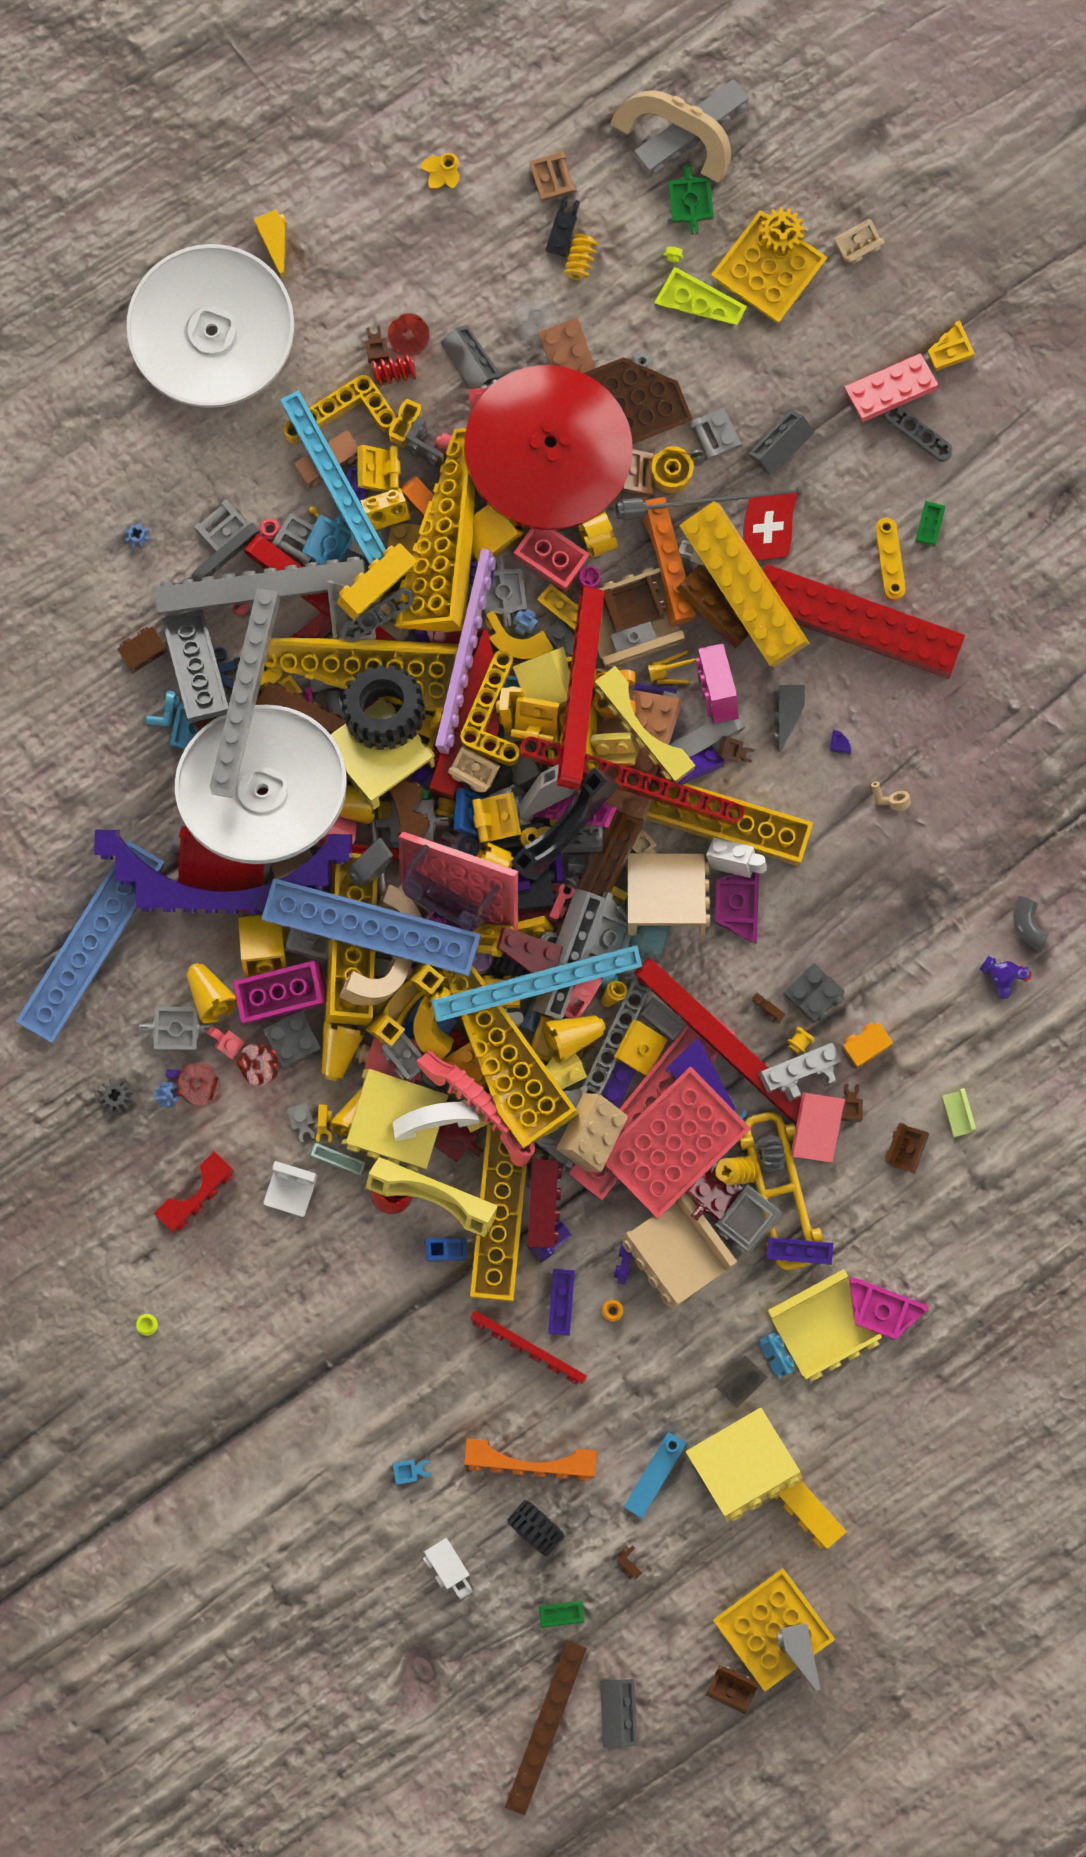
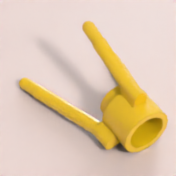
[648,650,696,685]

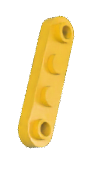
[875,518,906,601]

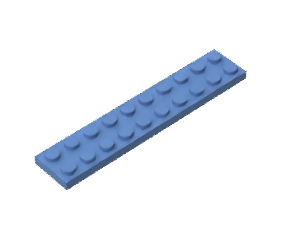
[16,841,165,1044]
[262,878,481,976]

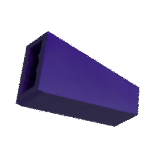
[665,1038,736,1110]

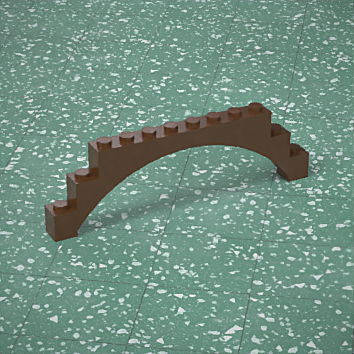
[194,682,430,839]

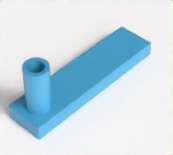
[624,1432,687,1518]

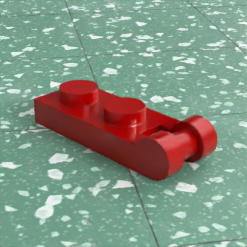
[289,611,332,638]

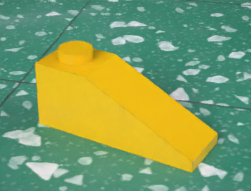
[254,209,288,280]

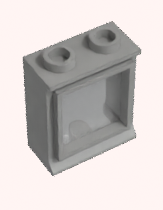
[715,1184,784,1254]

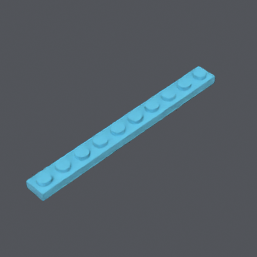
[280,391,386,565]
[431,945,642,1022]

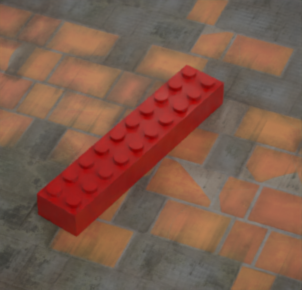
[763,563,965,679]

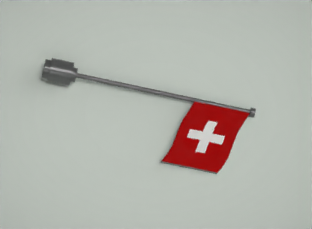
[615,487,803,561]

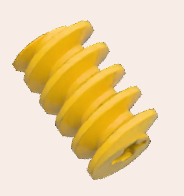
[563,233,599,281]
[715,1156,761,1185]

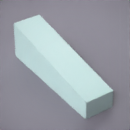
[309,1143,365,1175]

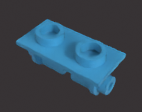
[759,1332,795,1379]

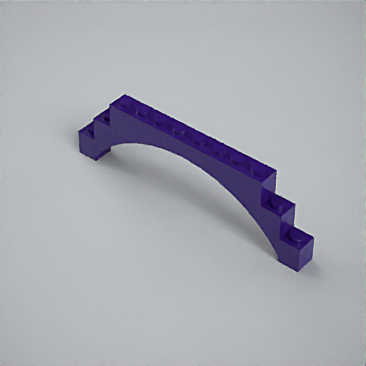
[94,829,353,914]

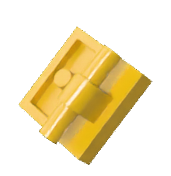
[357,445,401,493]
[511,696,560,744]
[472,793,521,843]

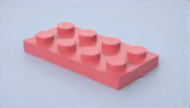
[845,353,939,422]

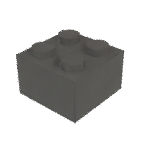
[263,1010,322,1071]

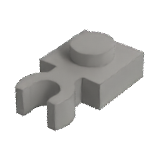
[287,1103,315,1143]

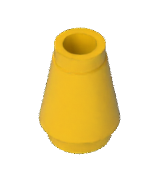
[601,981,627,1007]

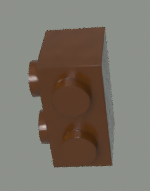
[117,626,168,674]

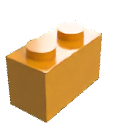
[842,1022,893,1069]

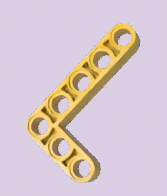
[284,375,396,444]
[460,649,520,766]

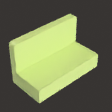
[942,1088,976,1138]

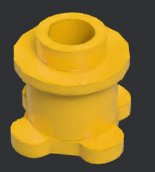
[788,1026,815,1054]

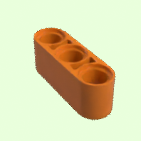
[401,476,434,518]

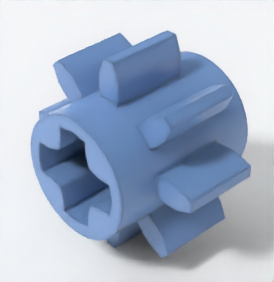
[124,522,150,549]
[512,608,539,636]
[154,1081,181,1108]

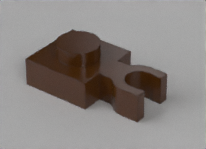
[365,326,389,363]
[717,736,755,763]
[751,992,785,1024]
[841,1083,863,1122]

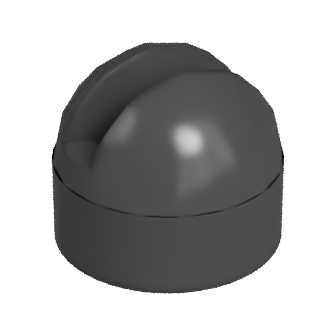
[689,448,705,467]

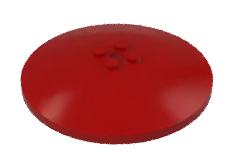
[464,365,633,530]

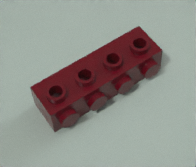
[528,1159,563,1249]

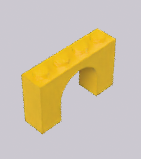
[365,963,445,1046]

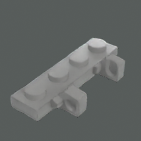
[758,1043,842,1102]

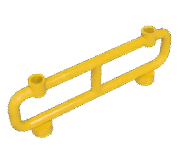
[740,1112,823,1270]

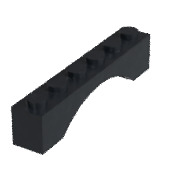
[511,767,619,880]

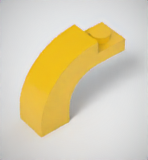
[484,610,554,659]
[413,987,454,1060]

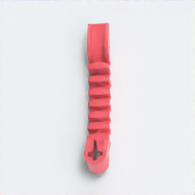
[416,1049,535,1167]

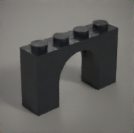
[493,822,557,914]

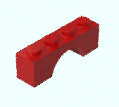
[154,1151,234,1233]

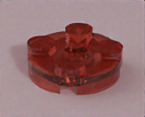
[388,313,430,356]
[237,1043,278,1087]
[177,1062,220,1105]

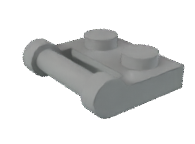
[690,407,741,460]
[194,499,249,552]
[272,513,314,566]

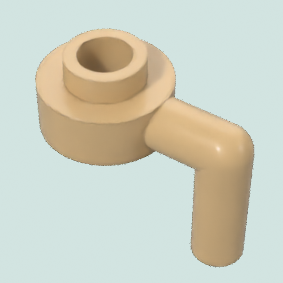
[871,782,911,811]

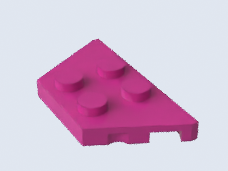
[849,1276,929,1340]

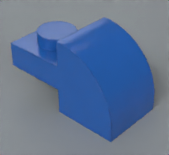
[425,1238,468,1262]

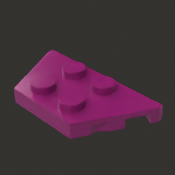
[715,872,759,944]

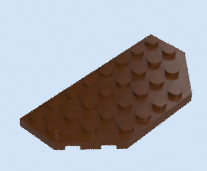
[544,357,693,448]

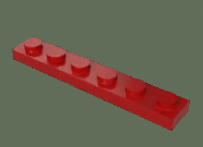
[470,1310,587,1385]

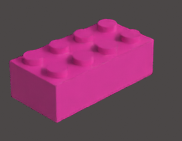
[233,961,327,1025]

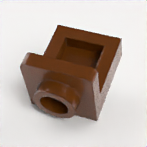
[617,1545,642,1579]

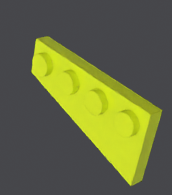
[654,267,747,326]

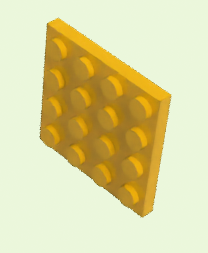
[711,210,828,324]
[713,1568,835,1692]

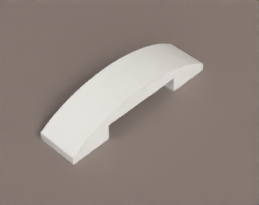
[393,1102,480,1141]

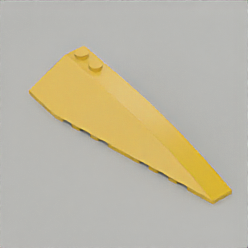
[396,428,475,632]
[265,638,459,711]
[443,966,579,1148]

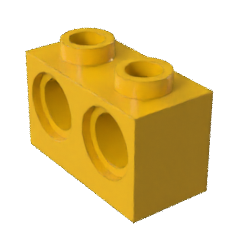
[360,488,410,530]

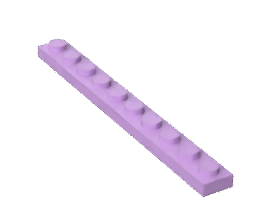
[435,549,496,754]

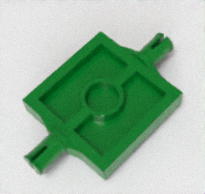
[668,165,714,235]

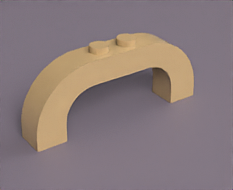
[610,91,731,183]
[339,884,422,1006]

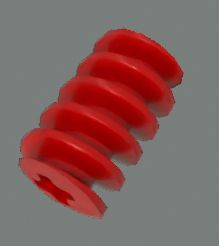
[371,354,416,386]

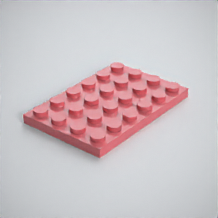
[399,832,518,931]
[605,1066,751,1219]

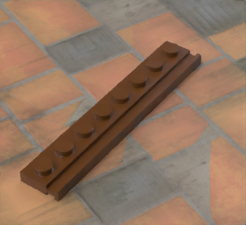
[556,810,644,936]

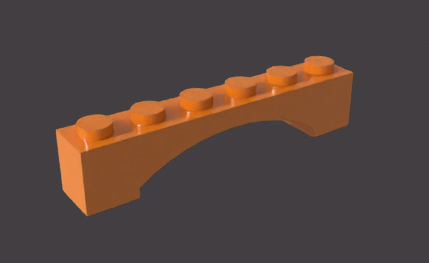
[642,497,696,627]
[464,1439,597,1481]

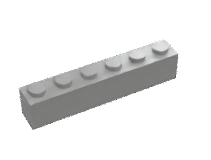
[634,79,749,177]
[532,889,606,1019]

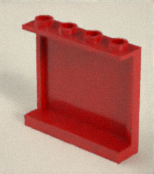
[178,826,265,912]

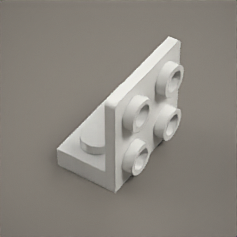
[264,1161,317,1217]

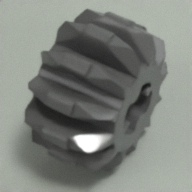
[97,1078,134,1115]
[757,1136,785,1173]

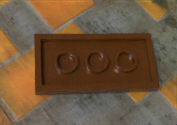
[676,564,749,649]

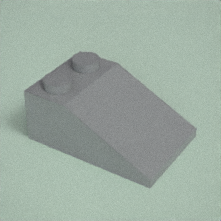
[776,1624,821,1691]

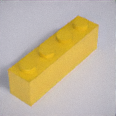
[336,543,417,620]
[775,1480,847,1550]

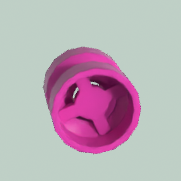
[579,566,600,589]

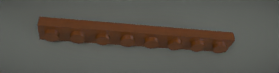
[505,1641,587,1815]

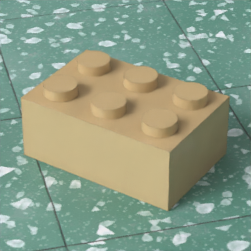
[556,1093,628,1172]

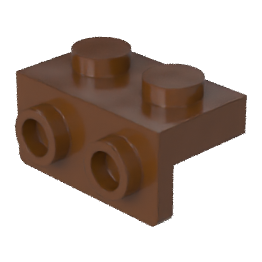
[885,1122,929,1174]
[706,1665,759,1714]

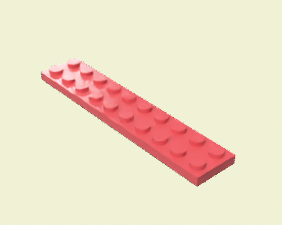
[568,1017,735,1201]

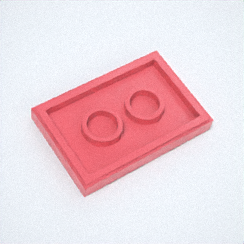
[791,1092,845,1163]

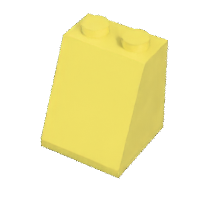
[513,647,570,708]

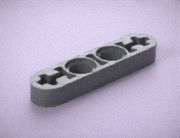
[883,406,953,462]
[192,523,260,582]
[341,587,414,642]

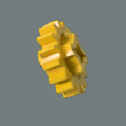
[759,207,805,254]

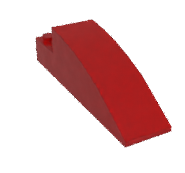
[429,629,500,802]

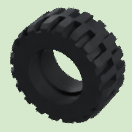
[342,665,426,750]

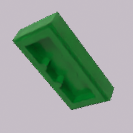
[915,501,946,547]
[538,1601,585,1628]

